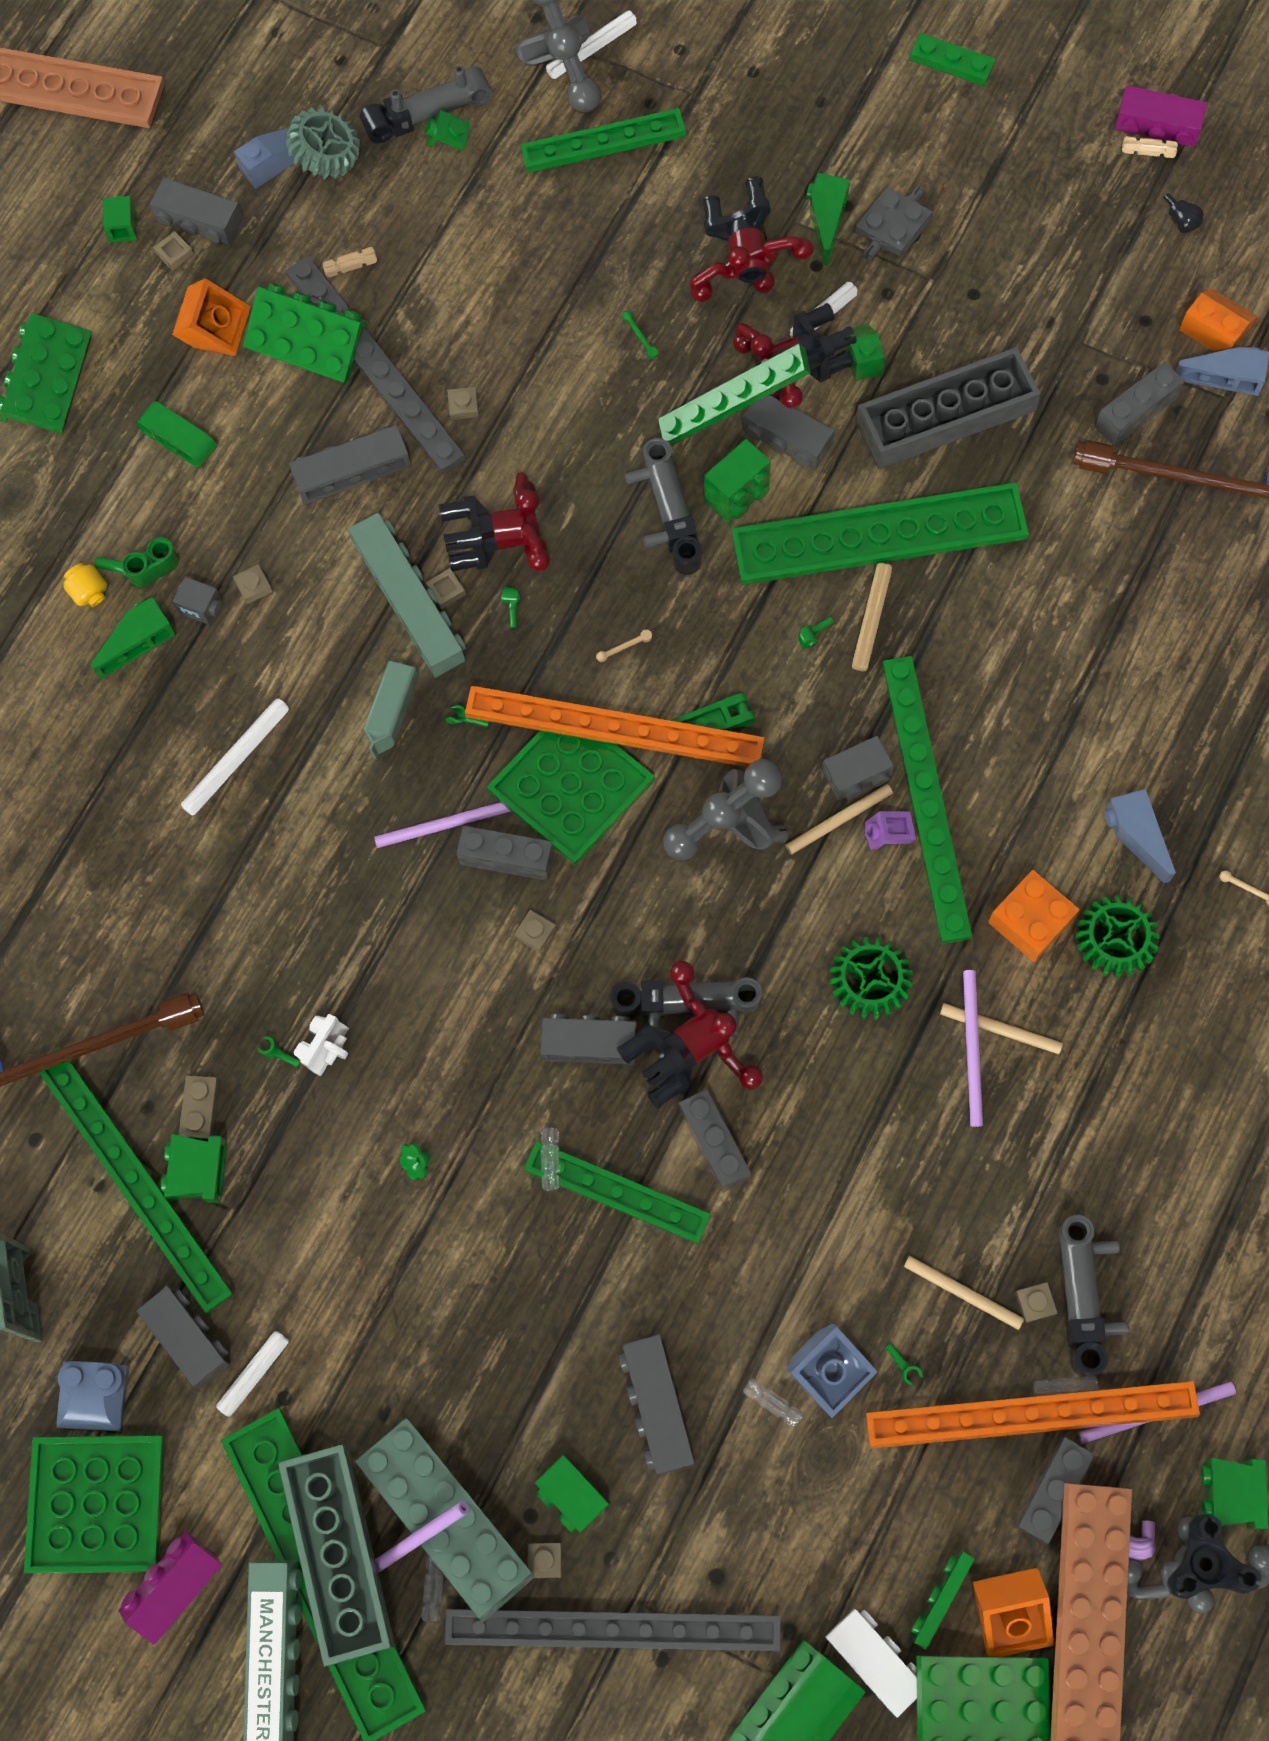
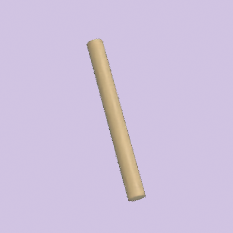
[785,784,893,855]
[940,1003,1063,1054]
[904,1255,1024,1330]

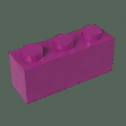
[1115,85,1208,147]
[118,1531,222,1645]

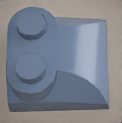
[786,1324,878,1418]
[56,1361,130,1432]

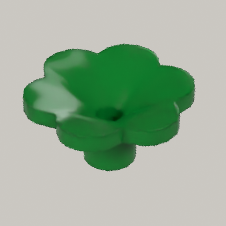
[400,1143,431,1180]

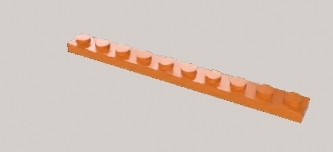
[465,686,765,767]
[866,1381,1200,1449]

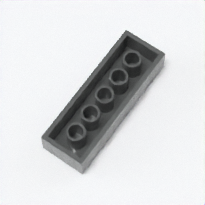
[856,347,1041,469]

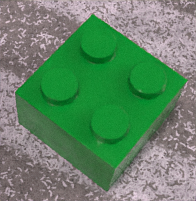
[704,439,771,524]

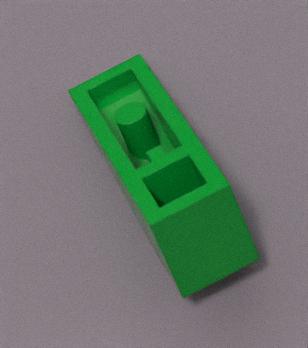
[806,173,850,265]
[90,597,176,680]

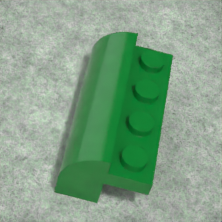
[727,1639,865,1741]

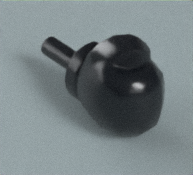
[1164,193,1204,233]

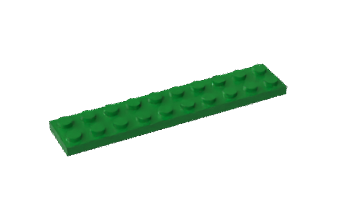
[731,482,1029,586]
[221,1408,427,1741]

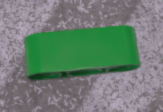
[135,401,217,468]

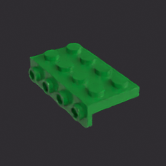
[243,283,368,383]
[0,313,92,434]

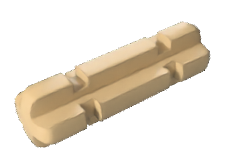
[1122,136,1178,158]
[322,247,377,277]

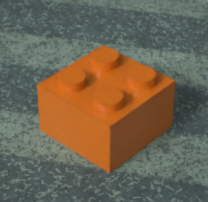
[988,870,1080,963]

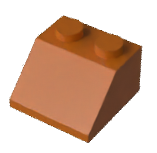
[172,278,251,356]
[1179,288,1259,353]
[973,1568,1054,1657]

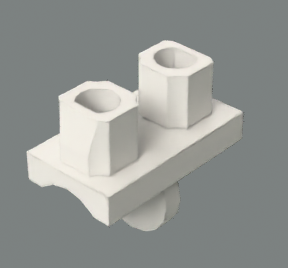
[294,1014,349,1076]

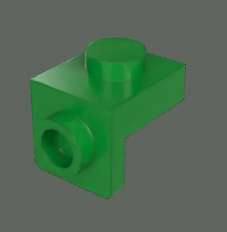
[425,110,470,151]

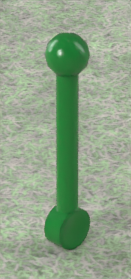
[622,310,658,359]

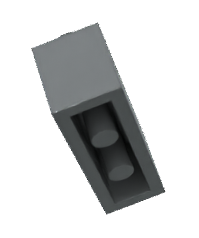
[150,178,243,245]
[1095,362,1184,446]
[742,395,835,470]
[456,826,554,881]
[540,1014,637,1065]
[679,1089,751,1193]
[136,1286,230,1389]
[1014,1437,1095,1545]

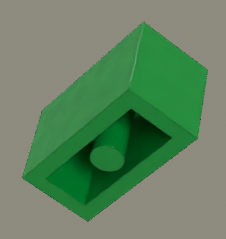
[535,1455,610,1533]

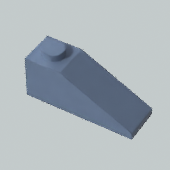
[234,128,294,189]
[1176,346,1269,396]
[1104,789,1176,883]

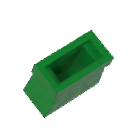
[161,1134,227,1204]
[1200,1458,1269,1530]

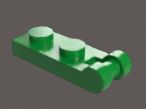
[669,693,757,731]

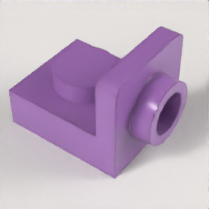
[865,811,916,850]

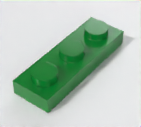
[909,33,996,87]
[910,1551,975,1650]

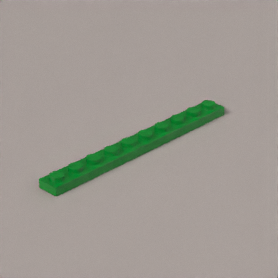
[882,656,972,944]
[39,1046,234,1314]

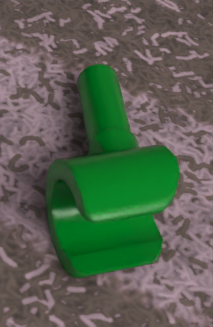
[501,587,520,629]
[798,617,834,649]
[446,705,489,727]
[257,1036,300,1068]
[886,1343,923,1386]

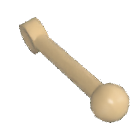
[596,630,652,662]
[1219,870,1269,906]

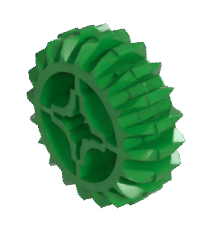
[1075,895,1160,978]
[829,937,913,1020]

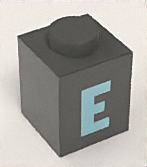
[172,577,222,625]

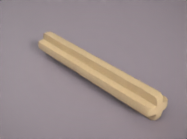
[852,563,892,672]

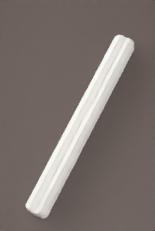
[181,698,289,815]

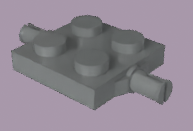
[855,185,933,261]

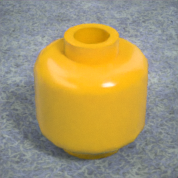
[63,563,107,607]

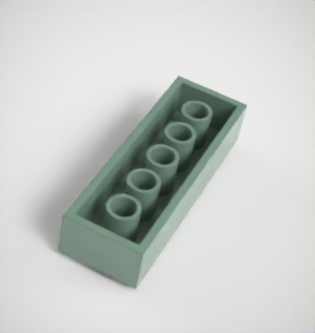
[355,1418,534,1623]
[278,1444,395,1667]

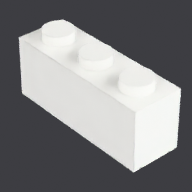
[825,1609,917,1718]

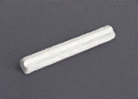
[546,11,637,79]

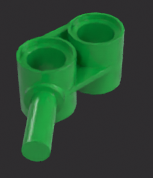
[95,537,179,588]

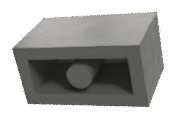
[822,736,894,801]

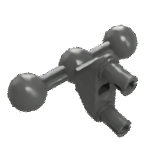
[514,0,601,113]
[663,759,789,861]

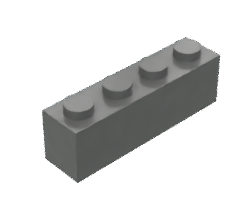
[289,425,411,505]
[618,1334,695,1476]

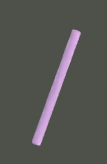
[374,802,511,848]
[963,970,983,1127]
[1077,1382,1236,1444]
[375,1501,469,1573]

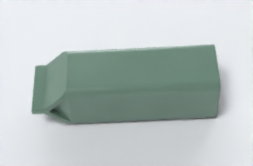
[364,661,419,760]

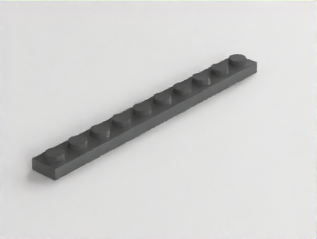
[285,256,465,475]
[445,1609,780,1651]

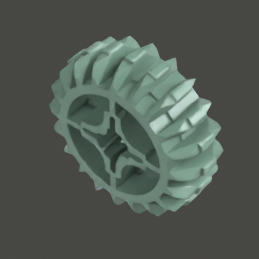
[286,107,360,180]

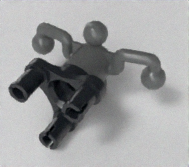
[1127,1514,1269,1614]

